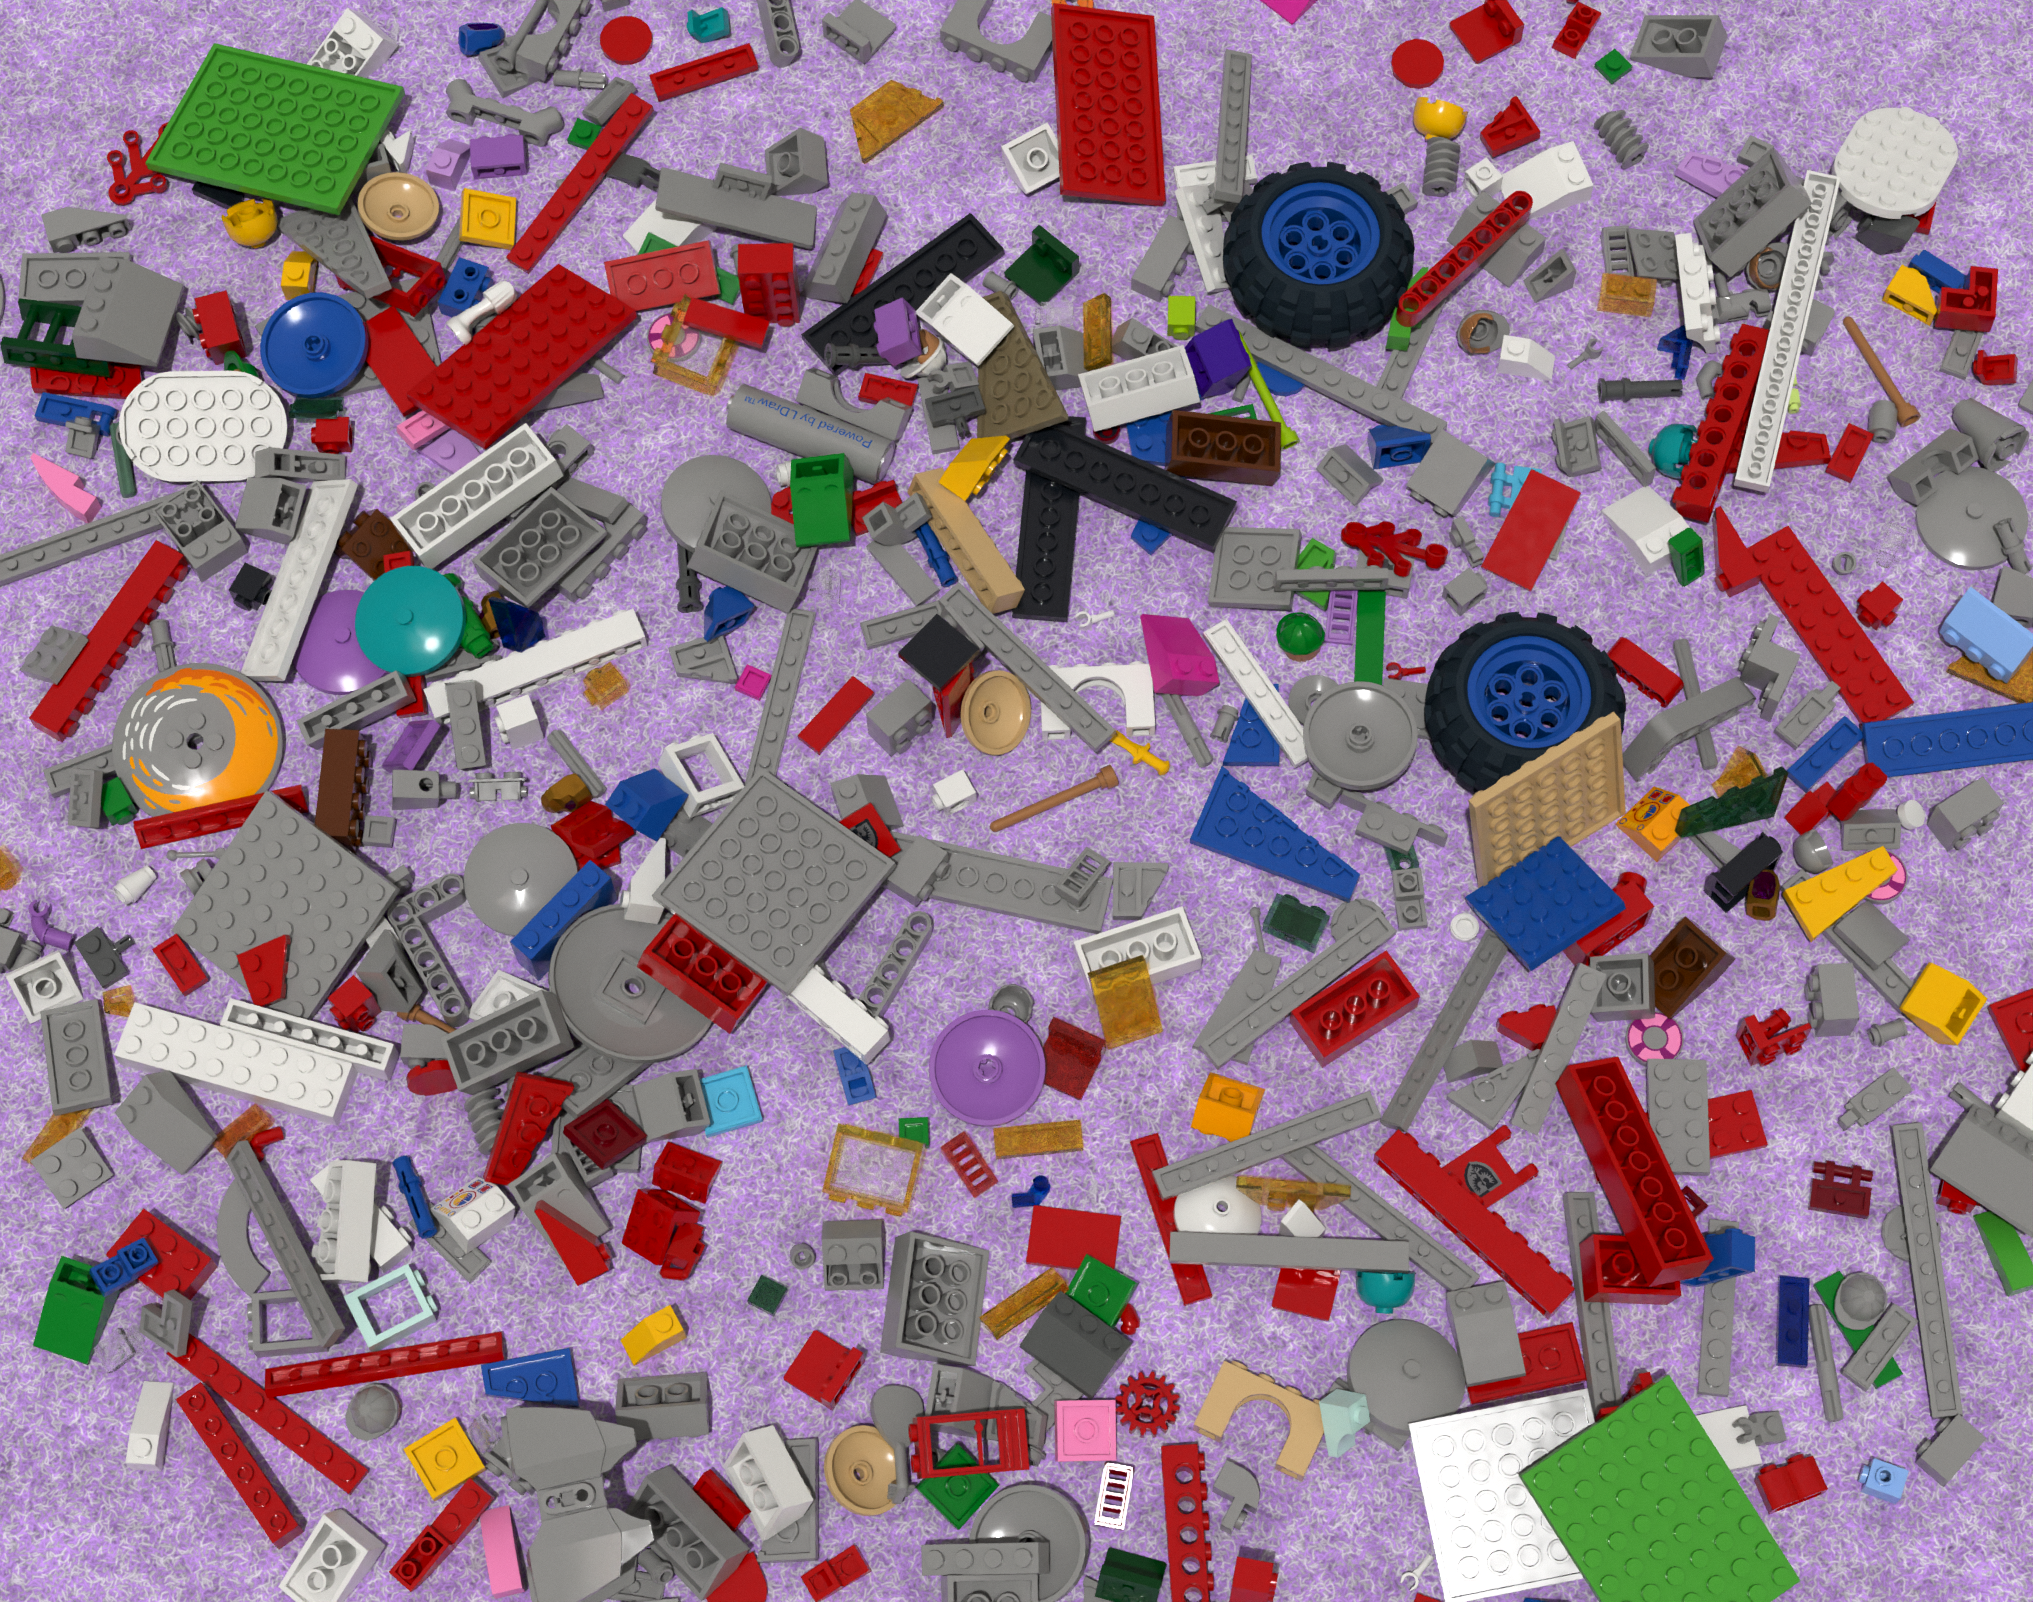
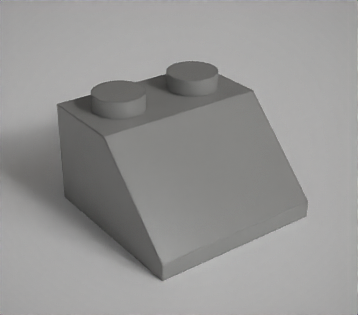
[765,128,828,196]
[830,774,904,831]

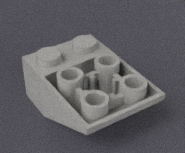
[151,480,248,582]
[508,1153,610,1261]

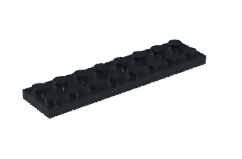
[801,213,1004,376]
[1012,416,1086,622]
[1013,424,1237,551]

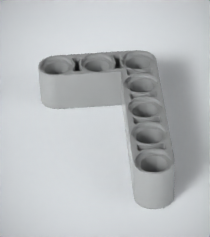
[757,0,799,68]
[1622,676,1756,782]
[387,873,469,1027]
[858,911,932,1019]

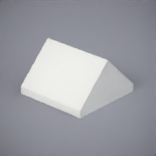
[1001,122,1059,195]
[5,950,83,1024]

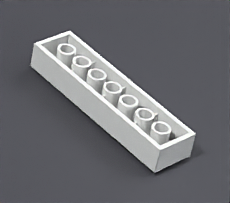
[114,1002,357,1126]

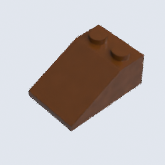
[1650,916,1736,1020]

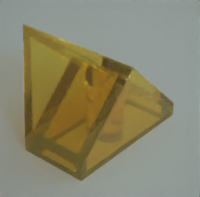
[1711,746,1769,808]

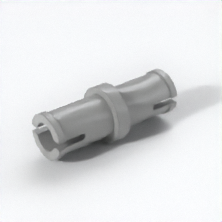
[1994,518,2032,574]

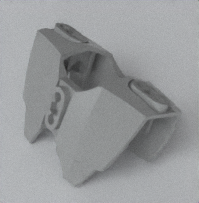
[501,1407,655,1602]

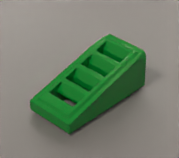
[1668,528,1705,587]

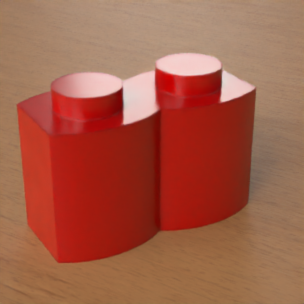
[1827,762,1887,821]
[1754,1454,1828,1514]

